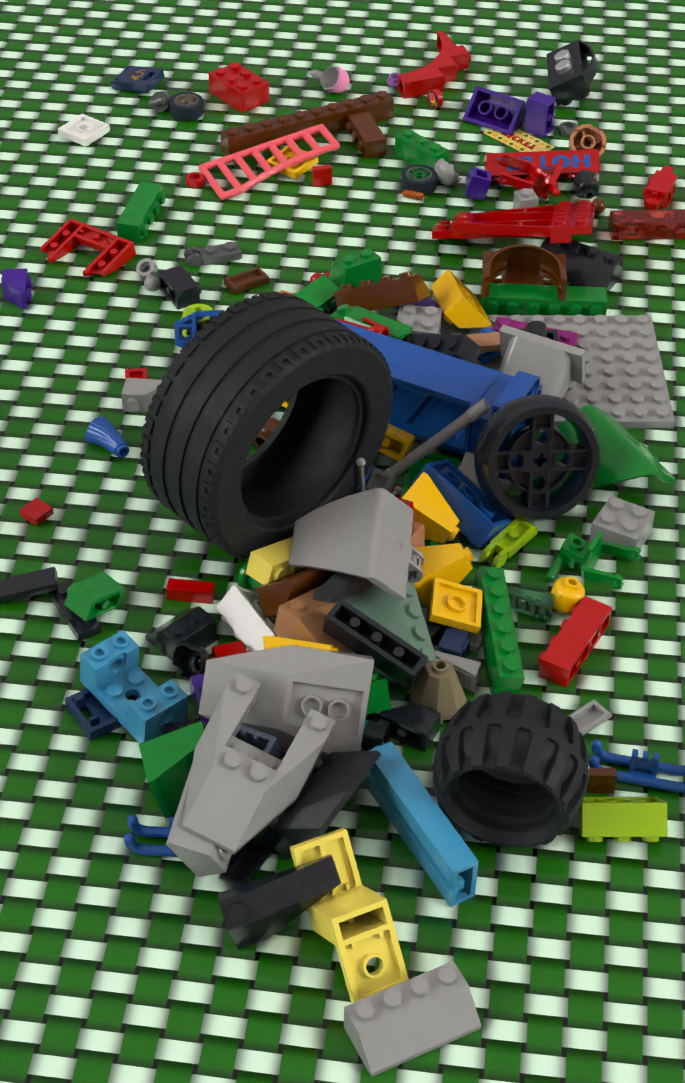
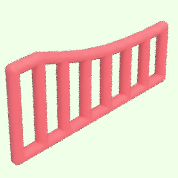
[198,124,340,200]

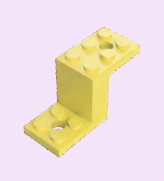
[290,828,409,1003]

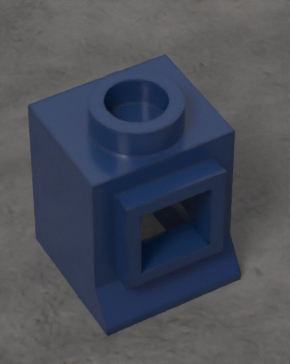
[437,626,470,658]

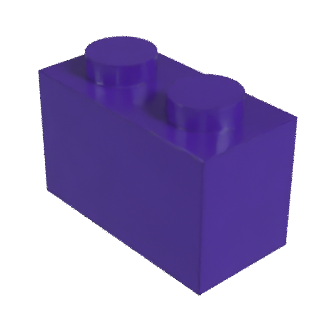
[524,91,556,138]

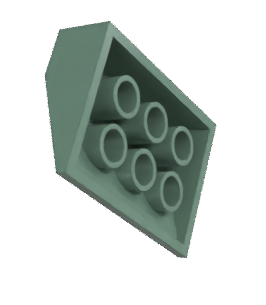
[343,581,436,685]

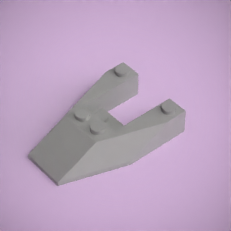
[182,672,336,854]

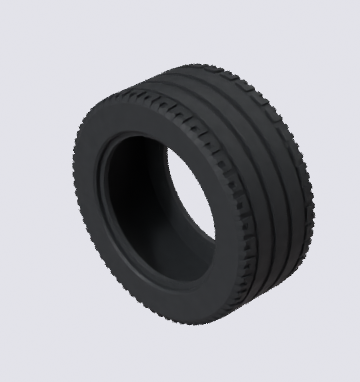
[140,292,393,561]

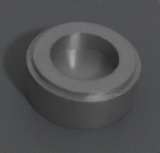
[559,121,577,137]

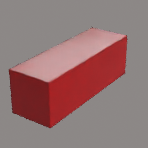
[166,578,215,604]

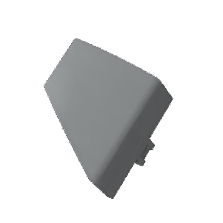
[289,488,424,601]

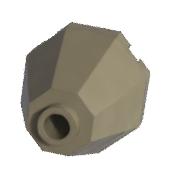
[410,658,467,724]

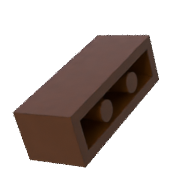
[345,112,387,159]

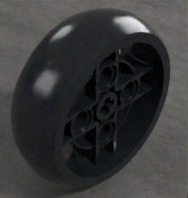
[474,394,600,521]

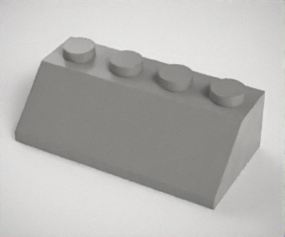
[166,765,232,877]
[344,961,481,1077]

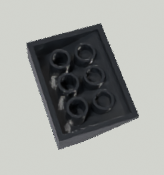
[262,750,381,860]

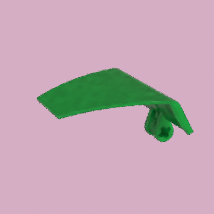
[533,404,677,495]

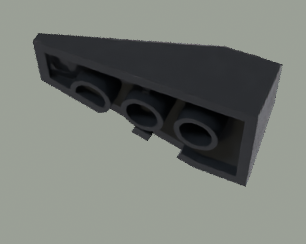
[313,572,374,603]
[218,854,341,950]

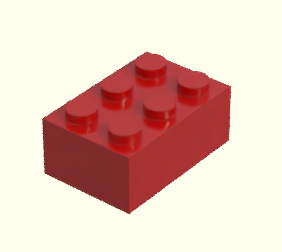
[208,62,270,113]

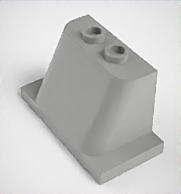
[499,325,586,398]

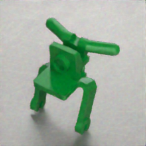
[546,531,641,589]

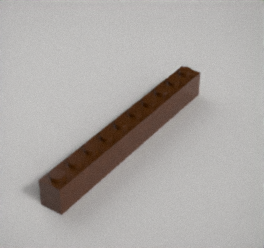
[220,91,394,156]

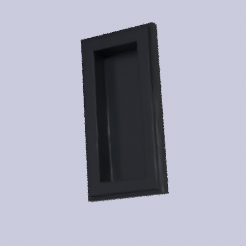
[219,838,274,887]

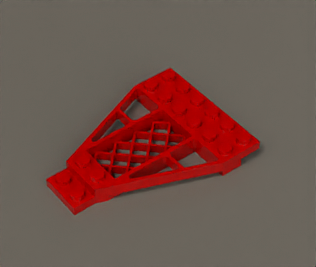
[432,200,595,244]

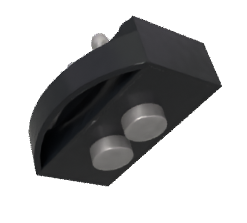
[546,40,598,106]

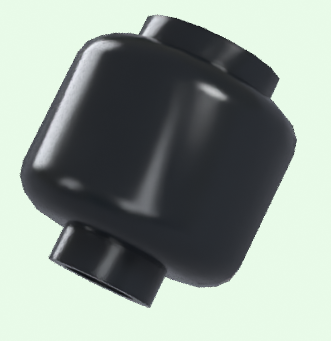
[573,170,600,199]

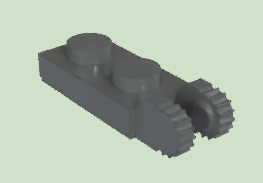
[183,242,242,267]

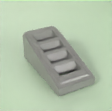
[434,650,481,693]

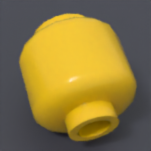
[549,577,585,614]

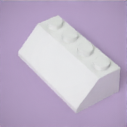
[216,585,279,652]

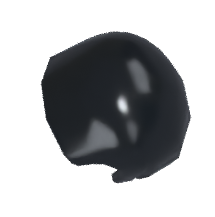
[172,642,210,681]

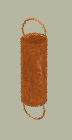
[399,189,428,200]

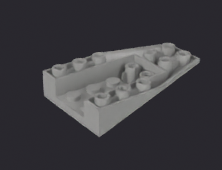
[198,645,374,759]

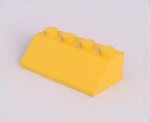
[431,269,492,328]

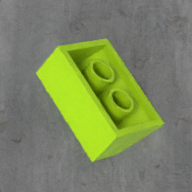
[576,797,667,842]

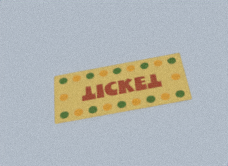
[483,129,555,152]

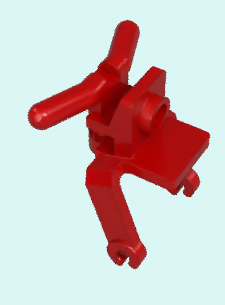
[498,153,563,200]

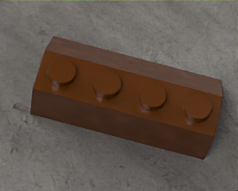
[334,271,431,311]
[256,567,336,617]

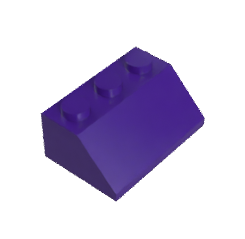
[463,86,527,136]

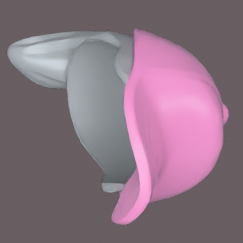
[309,66,350,93]

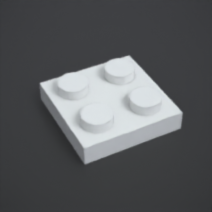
[58,114,110,146]

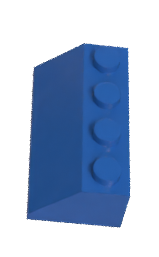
[411,459,514,548]

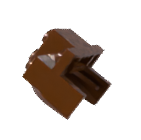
[480,244,567,300]

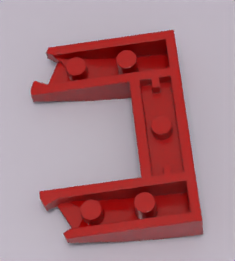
[40,218,136,276]

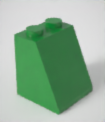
[328,248,381,288]
[139,721,205,819]

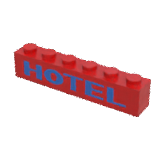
[484,149,600,183]

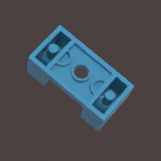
[80,630,188,743]

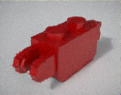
[642,166,678,211]

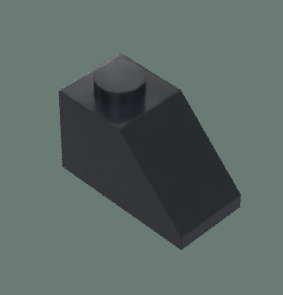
[378,703,441,752]

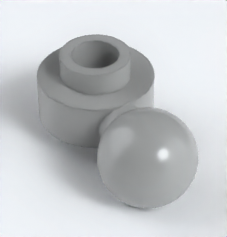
[136,258,160,291]

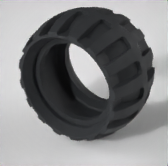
[433,691,589,849]

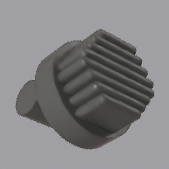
[149,91,172,112]

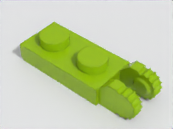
[480,518,538,568]

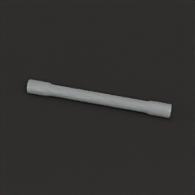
[384,398,491,477]

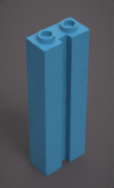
[366,742,478,907]

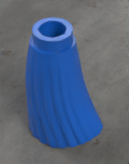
[85,416,129,458]

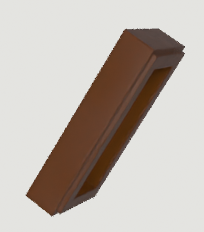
[224,267,269,295]

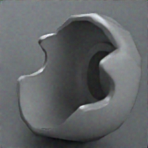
[434,158,462,186]

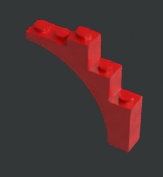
[398,31,471,99]

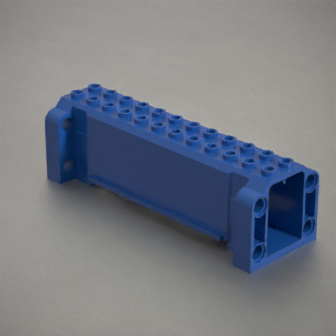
[278,320,543,480]

